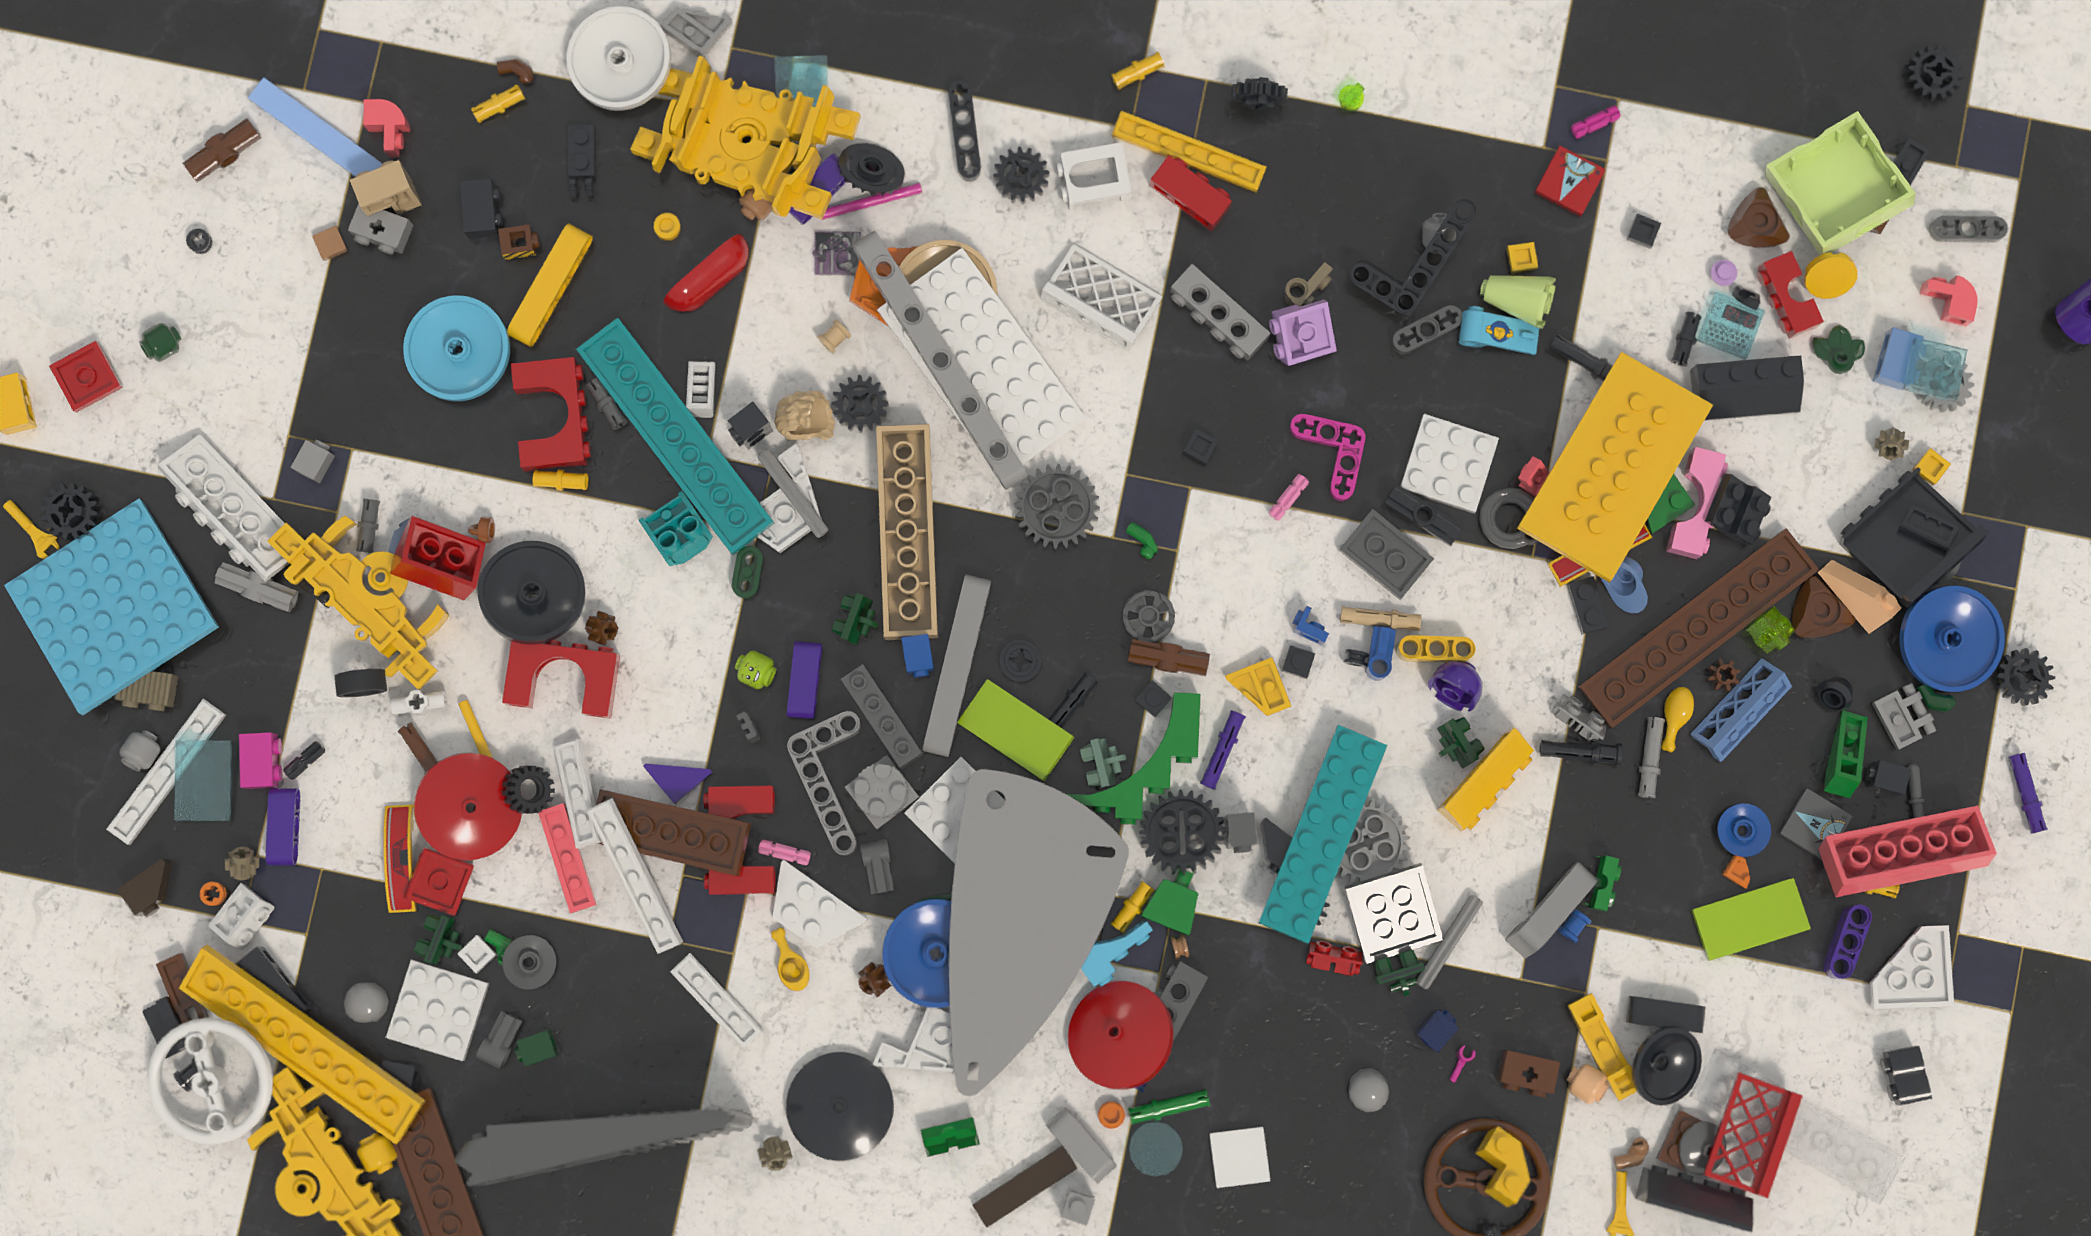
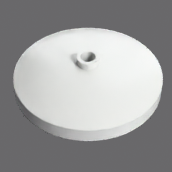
[566,6,671,110]

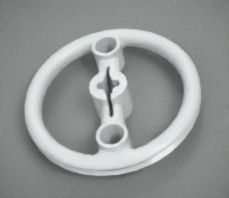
[147,1018,273,1144]

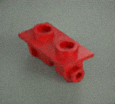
[1306,941,1363,976]

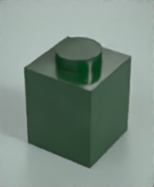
[515,1030,559,1066]

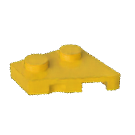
[1225,657,1292,716]

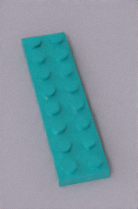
[1258,725,1388,944]

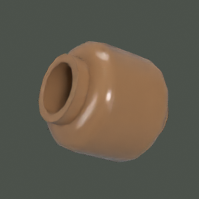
[739,189,773,221]

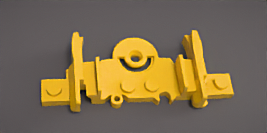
[267,515,449,690]
[247,1067,402,1236]

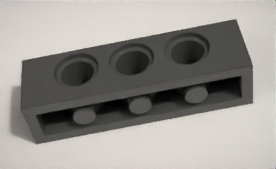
[841,664,923,769]
[1155,961,1208,1041]

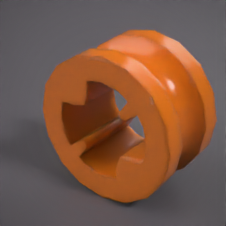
[200,882,227,906]

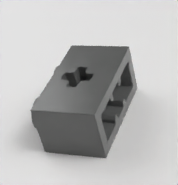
[1224,812,1258,853]

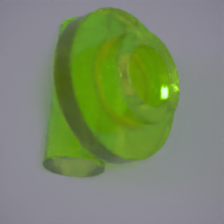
[1338,82,1365,111]

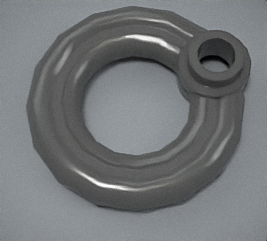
[1479,488,1538,549]

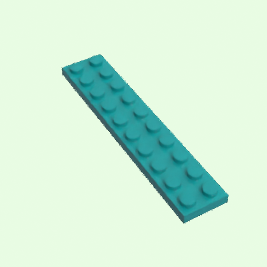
[576,318,775,555]

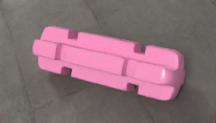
[1268,474,1309,521]
[758,840,811,865]

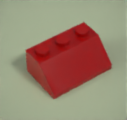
[390,516,486,601]

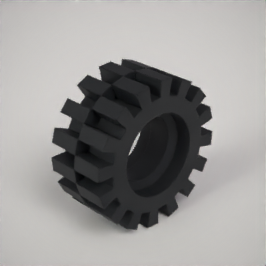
[502,766,555,814]

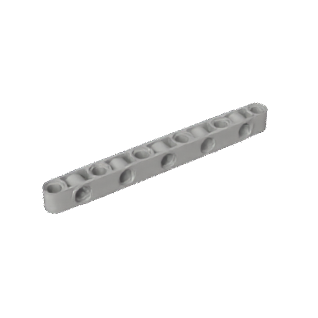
[852,231,1028,490]

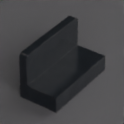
[143,997,186,1059]

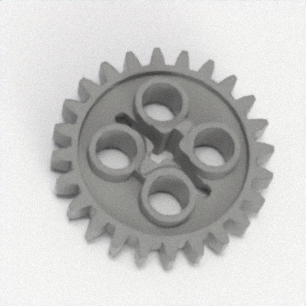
[1339,800,1411,883]

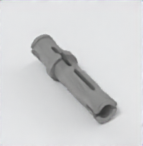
[1638,717,1665,798]

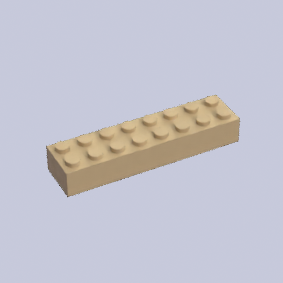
[876,424,938,640]

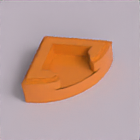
[1722,855,1750,889]

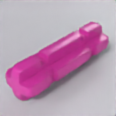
[1571,105,1621,138]

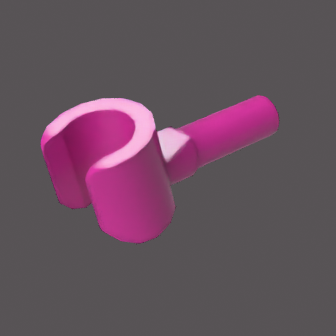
[1449,1045,1476,1083]

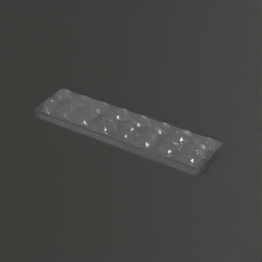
[1689,1049,1906,1205]

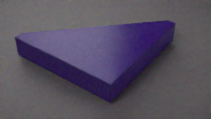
[643,764,713,804]

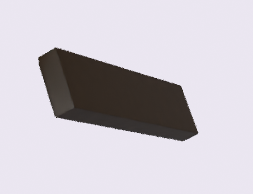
[972,1145,1077,1228]

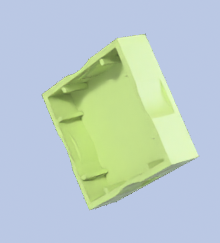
[1766,111,1916,255]

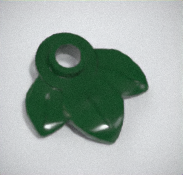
[1812,325,1865,374]

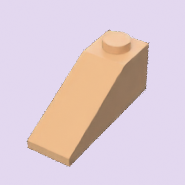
[1818,560,1901,634]

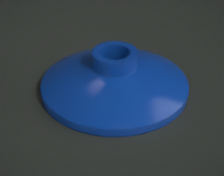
[1717,803,1771,857]

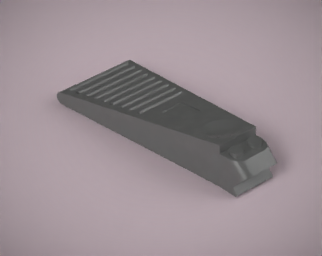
[454,1108,754,1186]

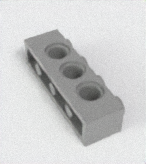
[1170,264,1270,361]

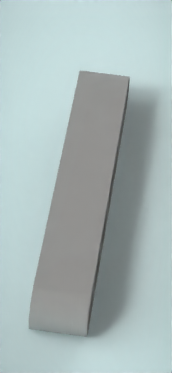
[923,574,991,757]

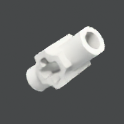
[390,690,447,716]

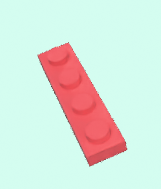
[538,803,597,914]

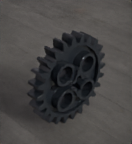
[1139,789,1226,876]

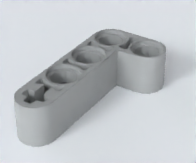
[1505,861,1598,959]

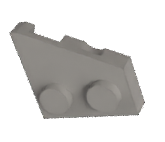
[661,7,733,57]

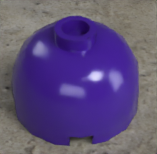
[1428,661,1483,712]

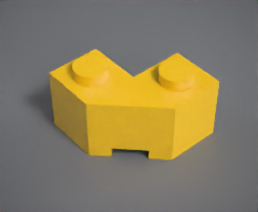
[1475,1127,1530,1207]

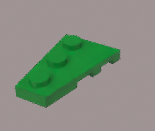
[1647,474,1695,534]

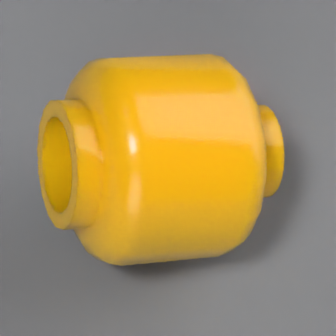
[357,1132,397,1174]

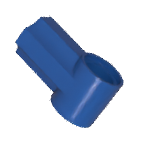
[1365,626,1396,681]

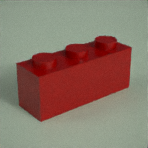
[1149,155,1232,231]

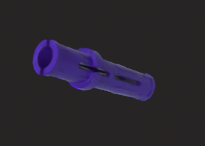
[1200,710,1246,790]
[2008,753,2048,834]

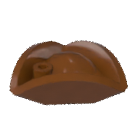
[1728,187,1790,248]
[1792,576,1856,638]

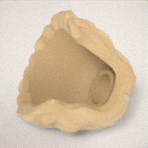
[775,390,835,440]

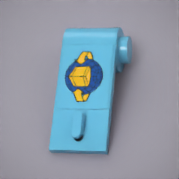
[1459,306,1539,355]

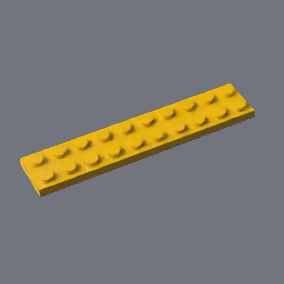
[179,944,425,1144]

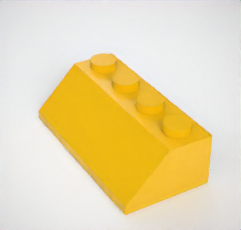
[1437,727,1534,831]

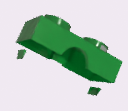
[1583,856,1621,911]
[921,1117,980,1158]

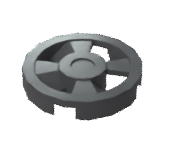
[1123,590,1175,643]

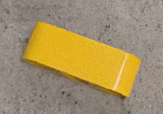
[1396,635,1476,663]

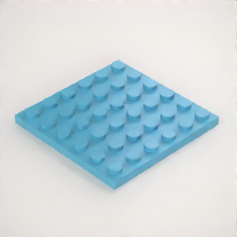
[4,498,219,715]

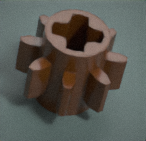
[585,611,619,645]
[1706,659,1741,692]
[858,962,891,997]

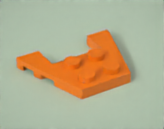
[849,246,919,327]

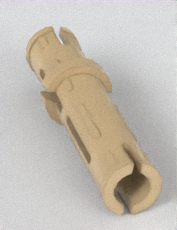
[1340,606,1421,631]

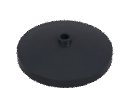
[478,541,586,645]
[786,1052,894,1161]

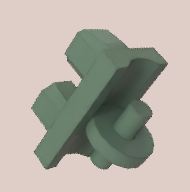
[1080,738,1127,787]

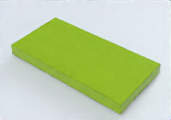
[957,679,1074,781]
[1691,878,1811,961]

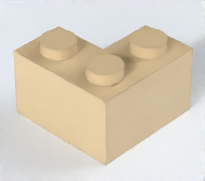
[350,160,422,216]

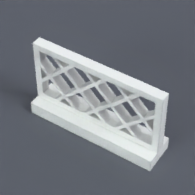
[1040,244,1162,352]

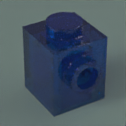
[1414,1010,1459,1053]

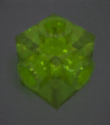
[1746,606,1795,654]

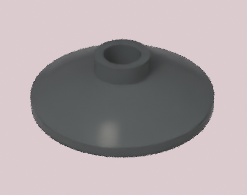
[502,935,556,989]
[1679,1121,1727,1175]

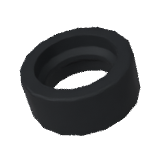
[334,669,387,698]

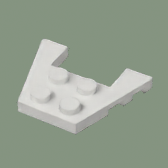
[757,444,822,553]
[872,1006,955,1073]

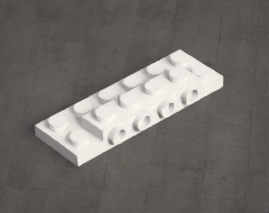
[158,434,290,582]

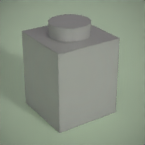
[291,440,335,484]
[1061,1189,1095,1226]

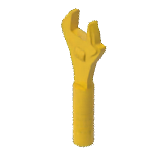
[3,500,60,559]
[1606,1171,1634,1236]

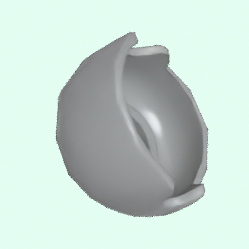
[343,982,389,1023]
[1348,1068,1389,1112]

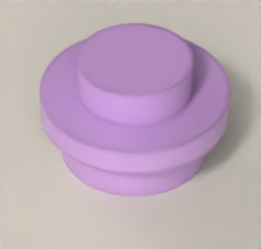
[1710,260,1737,286]

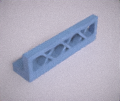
[1691,658,1792,762]

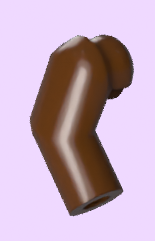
[497,59,533,83]

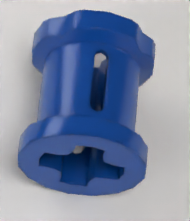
[1557,909,1592,943]

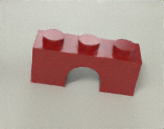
[1757,251,1824,339]

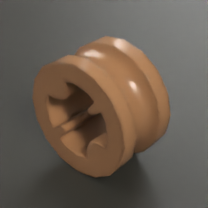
[1171,934,1189,960]

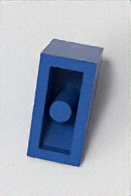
[902,634,934,678]

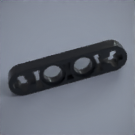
[948,80,981,182]

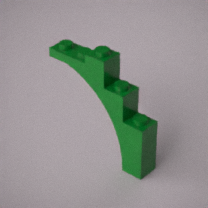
[1066,692,1201,825]

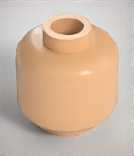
[1567,1064,1610,1104]

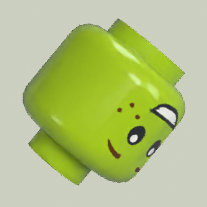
[735,650,777,689]

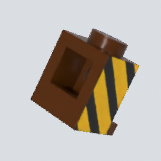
[498,225,540,260]

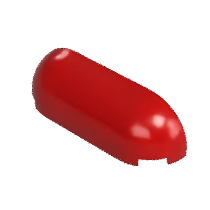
[663,234,749,311]

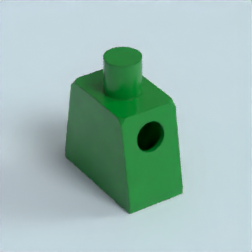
[1141,869,1199,936]

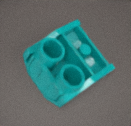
[638,491,713,566]

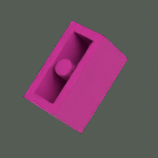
[239,732,283,789]

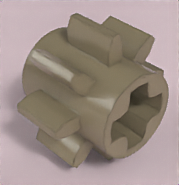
[1874,427,1909,461]
[225,847,259,880]
[757,1137,792,1171]

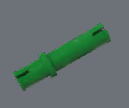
[1128,1089,1210,1125]

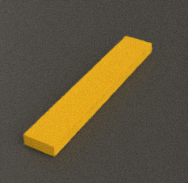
[1112,111,1266,192]

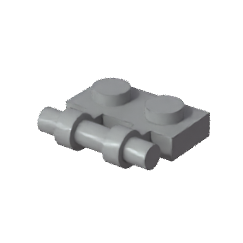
[1872,683,1937,750]

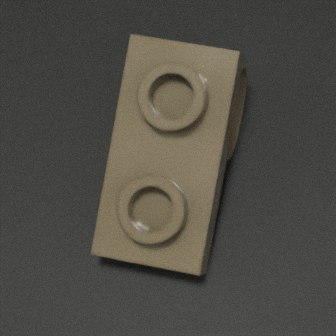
[1284,262,1333,307]

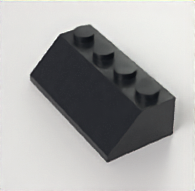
[1690,355,1804,421]
[1635,1164,1753,1233]

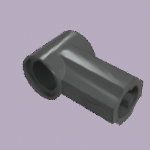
[860,839,894,894]
[476,1011,523,1069]

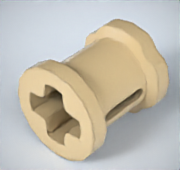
[817,319,852,354]

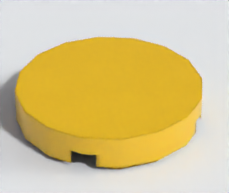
[1804,252,1858,299]

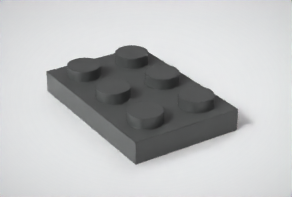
[1339,509,1434,600]

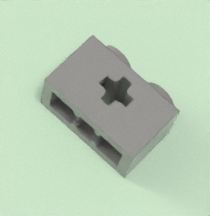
[348,204,413,255]

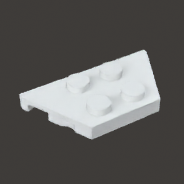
[772,860,867,949]

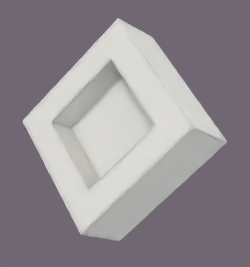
[458,935,497,973]

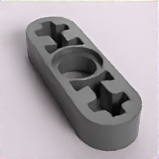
[1929,216,2008,242]
[1391,305,1462,354]

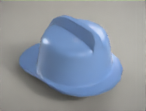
[1600,556,1648,613]

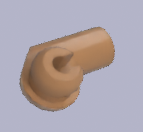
[1614,1137,1649,1170]

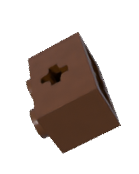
[1497,1049,1560,1098]

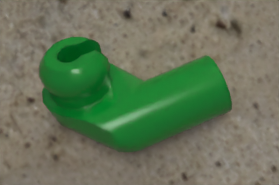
[1126,522,1158,559]
[484,928,512,965]

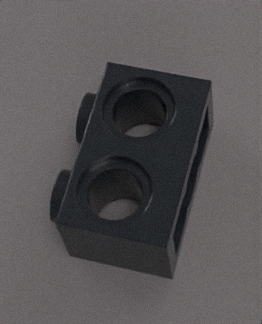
[728,401,773,450]

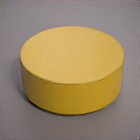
[654,213,681,241]

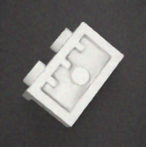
[208,883,275,950]

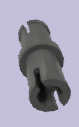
[586,378,627,430]
[356,498,380,553]

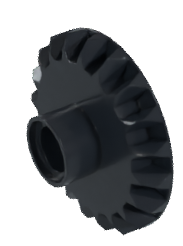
[837,143,905,196]

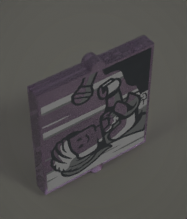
[812,232,861,275]

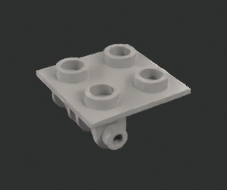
[1552,694,1607,741]

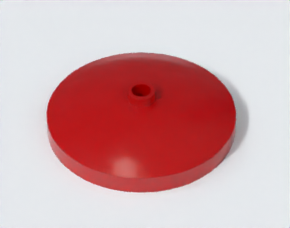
[413,753,522,860]
[1068,981,1174,1090]

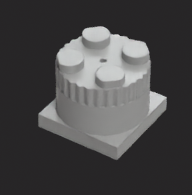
[845,755,919,829]

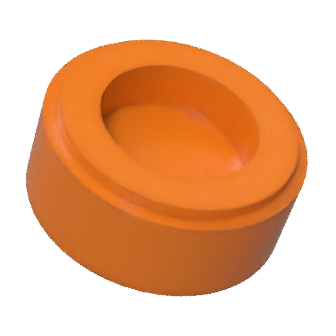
[1098,1101,1125,1129]

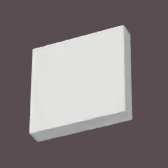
[1209,1127,1270,1188]

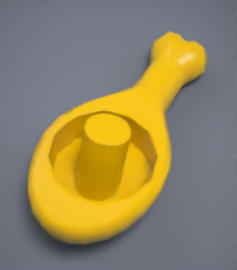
[1661,687,1694,752]
[771,927,810,991]

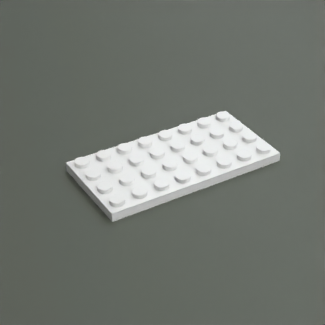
[877,248,1086,465]

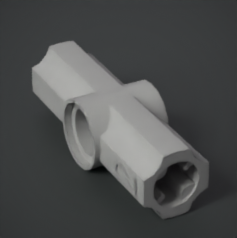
[214,562,299,612]

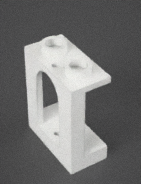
[1056,142,1132,210]

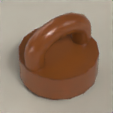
[468,517,495,543]

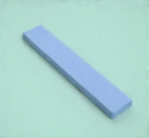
[248,77,382,177]

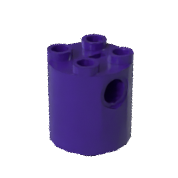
[2055,278,2091,345]

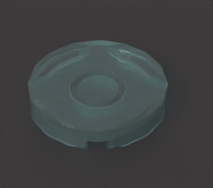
[1129,1121,1183,1176]

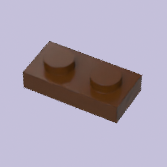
[1656,1110,1702,1171]

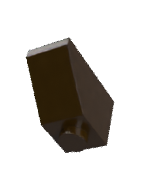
[117,859,172,917]

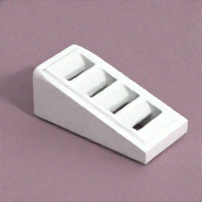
[686,361,715,418]

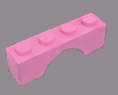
[1666,447,1728,559]

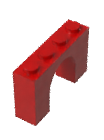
[511,357,591,472]
[502,640,620,719]
[704,786,776,895]

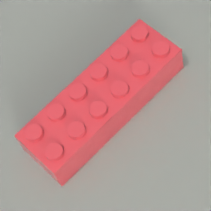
[1818,806,1997,897]

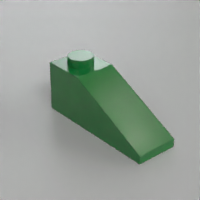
[1824,710,1868,798]

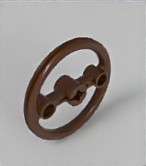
[1424,1118,1551,1236]

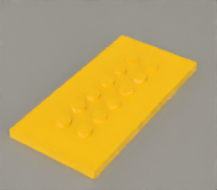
[1517,352,1713,583]

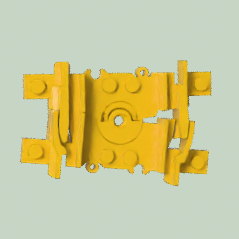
[630,55,861,219]

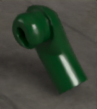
[1917,684,1956,712]

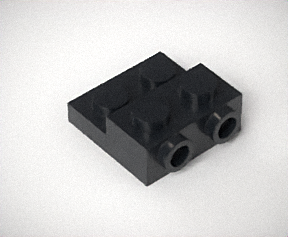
[1705,473,1771,545]

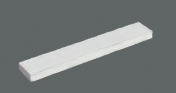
[107,699,226,845]
[587,798,683,954]

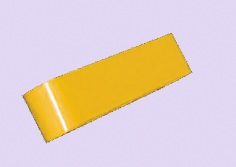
[507,224,593,347]

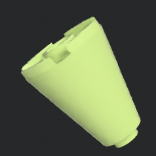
[1480,275,1556,329]

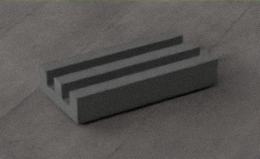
[736,712,761,744]

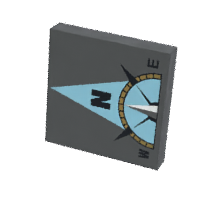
[1778,788,1853,860]

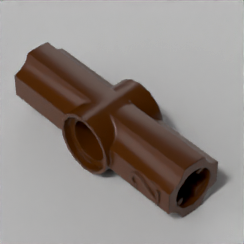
[183,118,262,183]
[1128,639,1210,677]

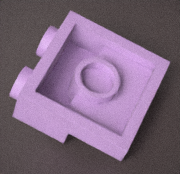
[1269,300,1337,366]

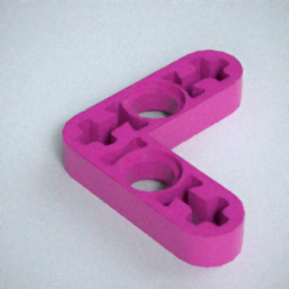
[1290,414,1365,501]

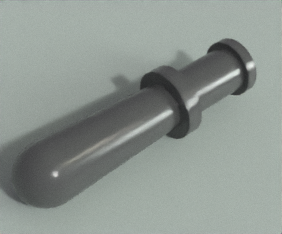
[1907,763,1925,818]

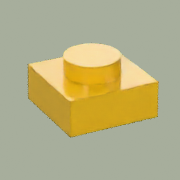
[1507,242,1538,273]
[1912,448,1951,486]

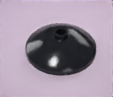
[1632,1026,1702,1106]

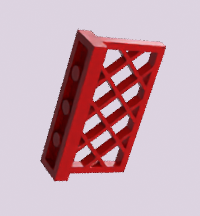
[1703,1072,1803,1199]

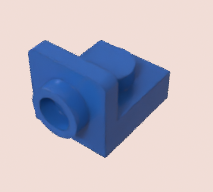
[1292,606,1329,646]

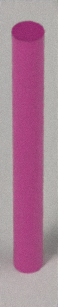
[822,183,922,220]

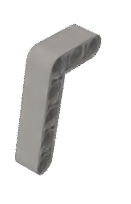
[787,711,861,856]

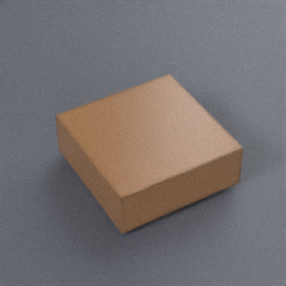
[312,226,348,261]

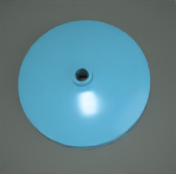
[403,296,510,401]

